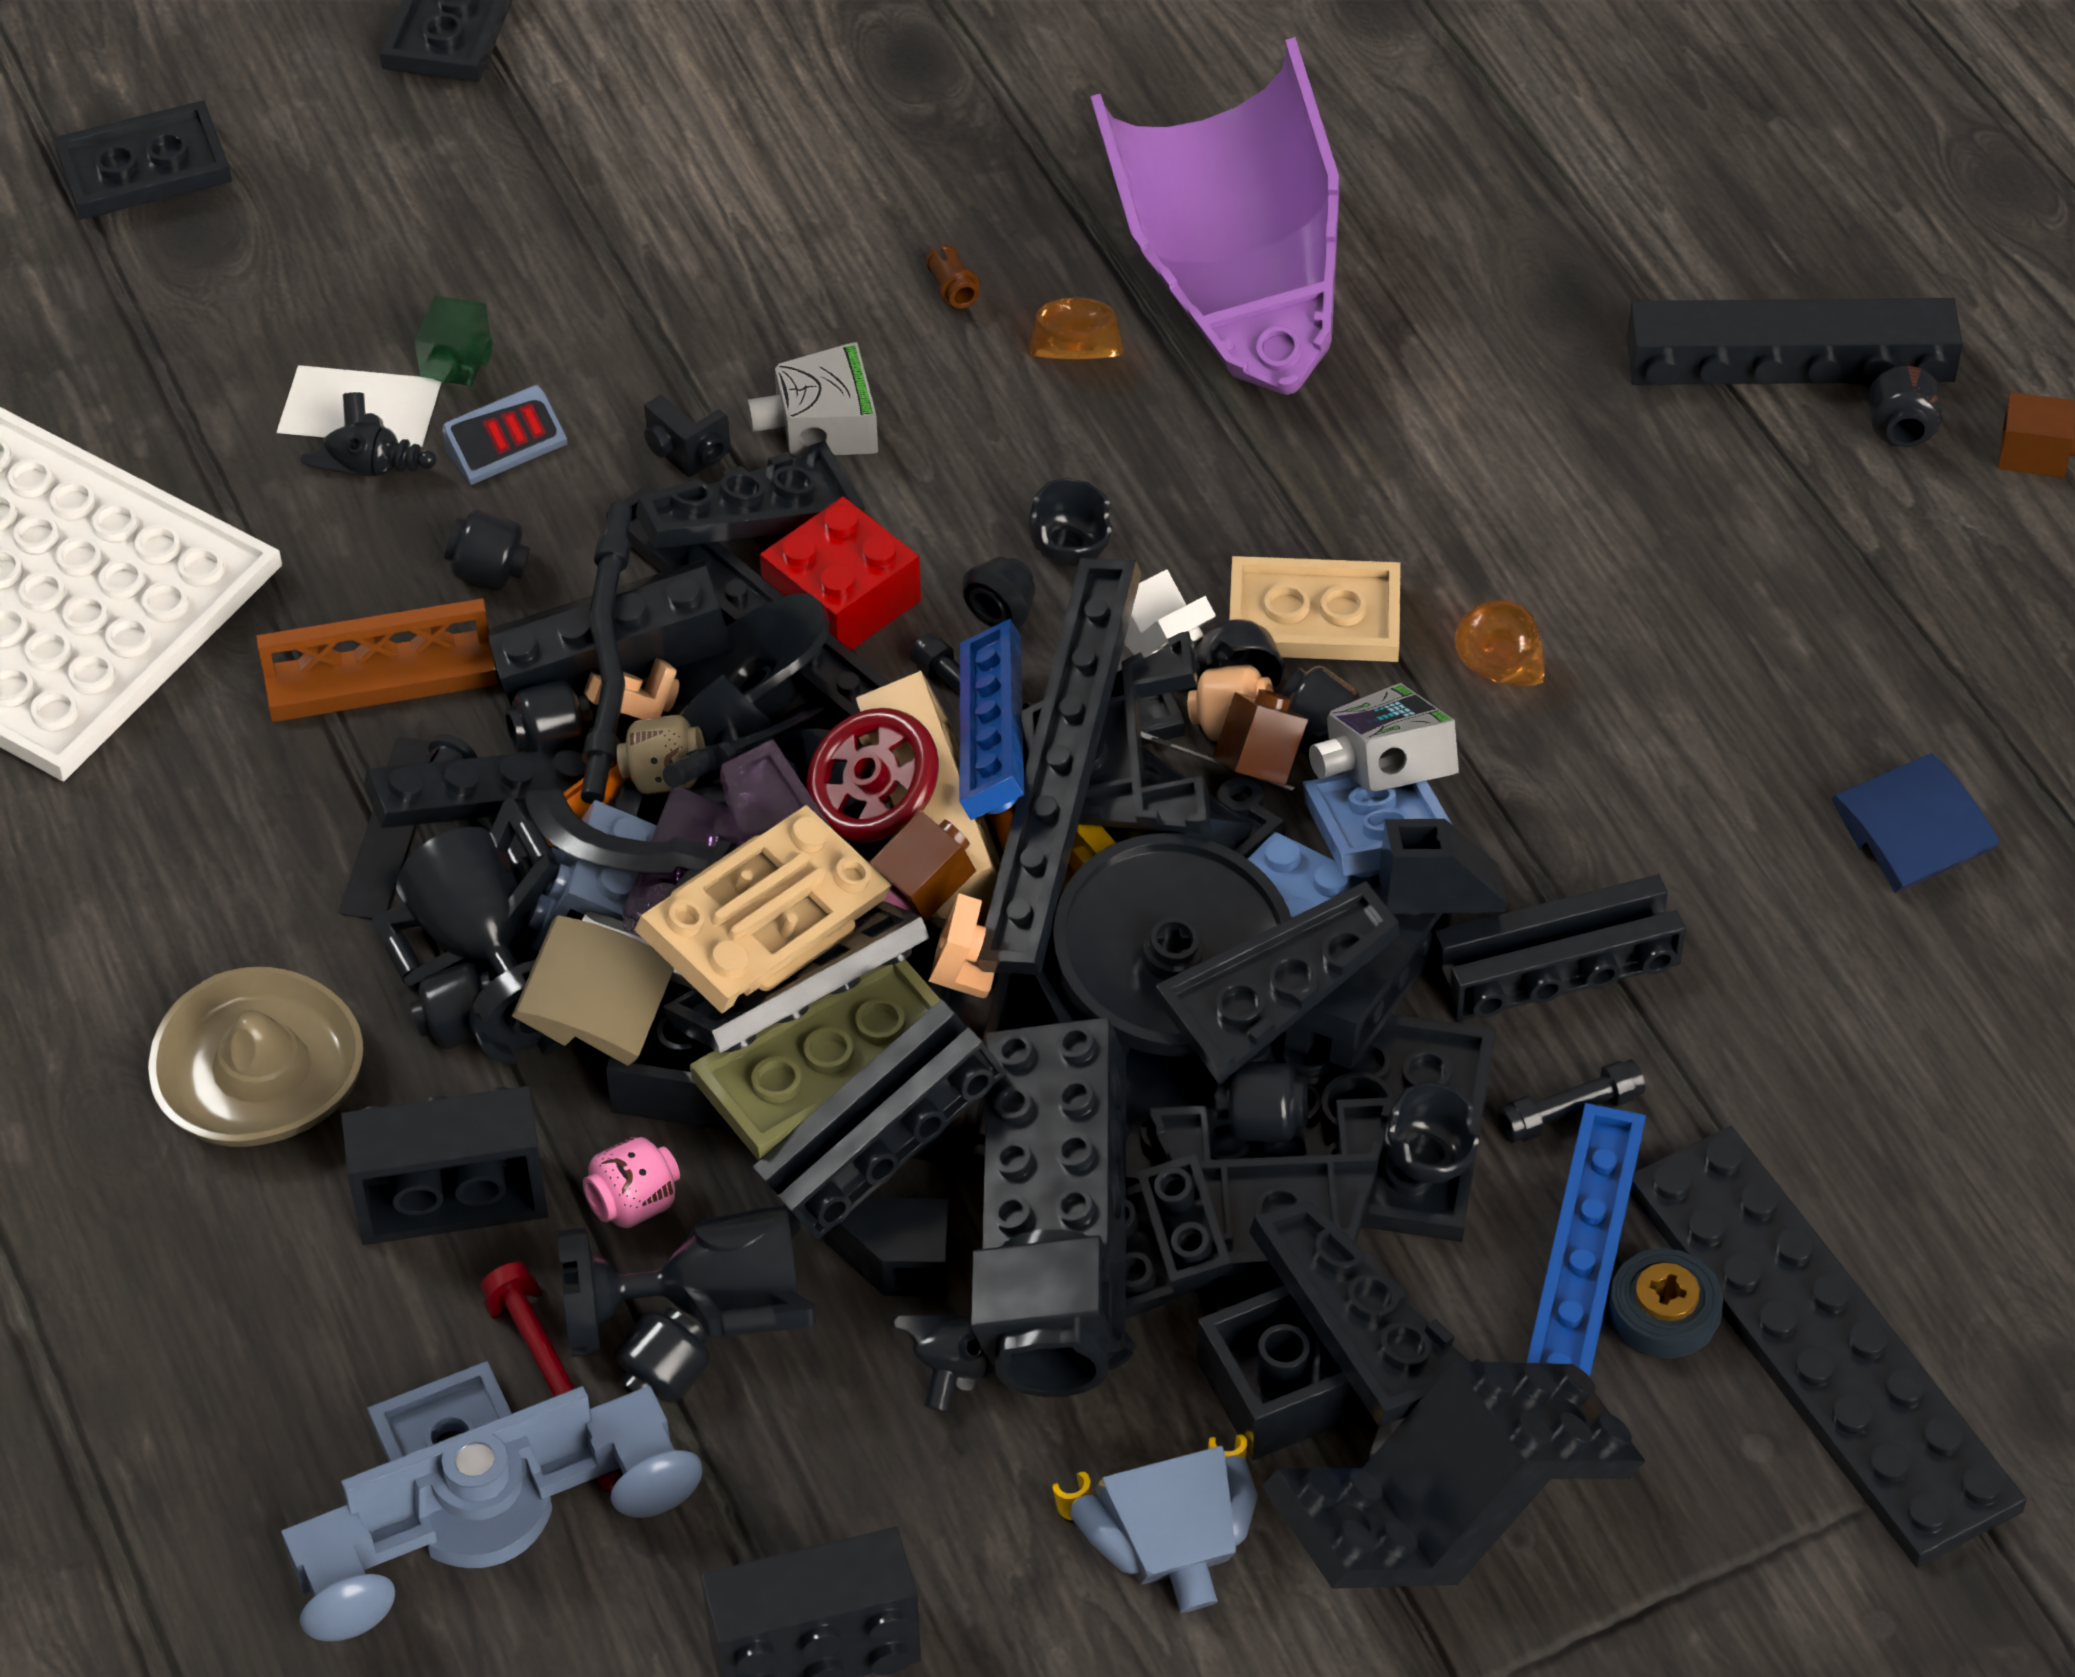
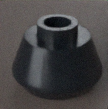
[963,557,1036,628]

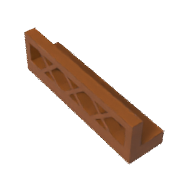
[256,598,498,722]

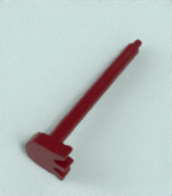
[481,1262,621,1495]

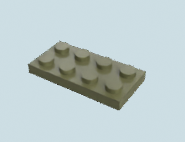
[690,959,940,1161]

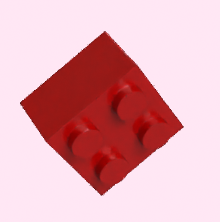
[760,496,921,650]

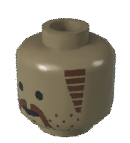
[617,715,705,796]

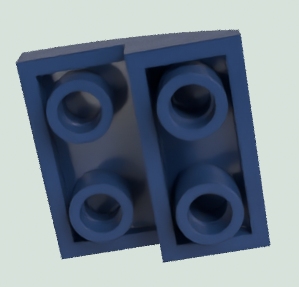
[1832,753,2001,893]

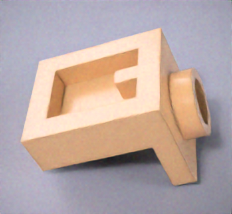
[583,658,679,720]
[929,893,995,998]

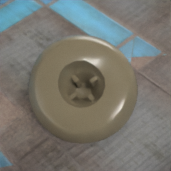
[148,967,363,1147]

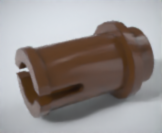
[926,244,980,309]

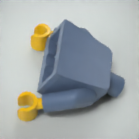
[1052,1435,1258,1613]

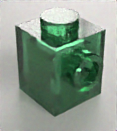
[415,295,493,386]

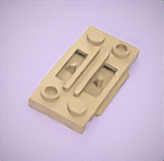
[635,805,892,1013]

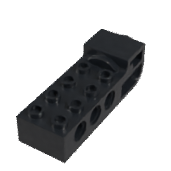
[971,1017,1126,1397]

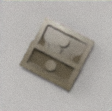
[512,915,674,1066]

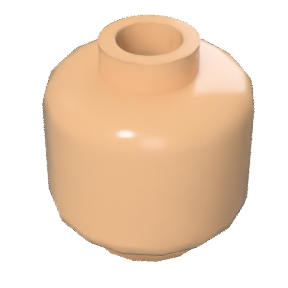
[1187,665,1274,742]

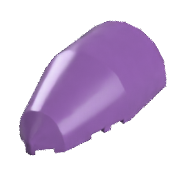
[1090,37,1340,395]

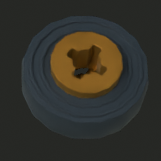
[1608,1248,1723,1359]

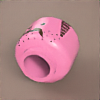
[583,1137,680,1228]

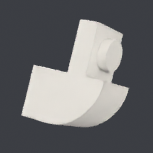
[1124,570,1216,658]

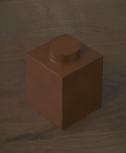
[1998,392,2075,478]
[1213,689,1308,785]
[870,811,976,922]

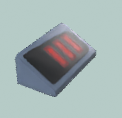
[442,385,568,485]

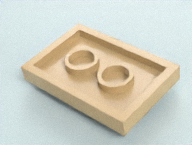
[1229,556,1400,662]

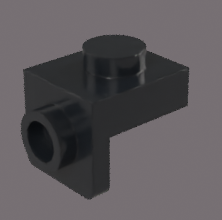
[644,394,731,478]

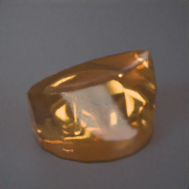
[1028,297,1124,359]
[1455,600,1545,686]

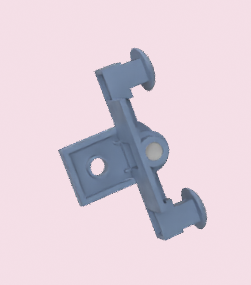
[281,1361,702,1642]

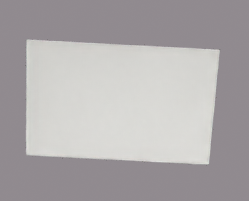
[276,365,442,447]

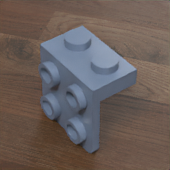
[526,800,660,952]

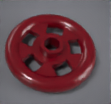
[806,708,939,843]

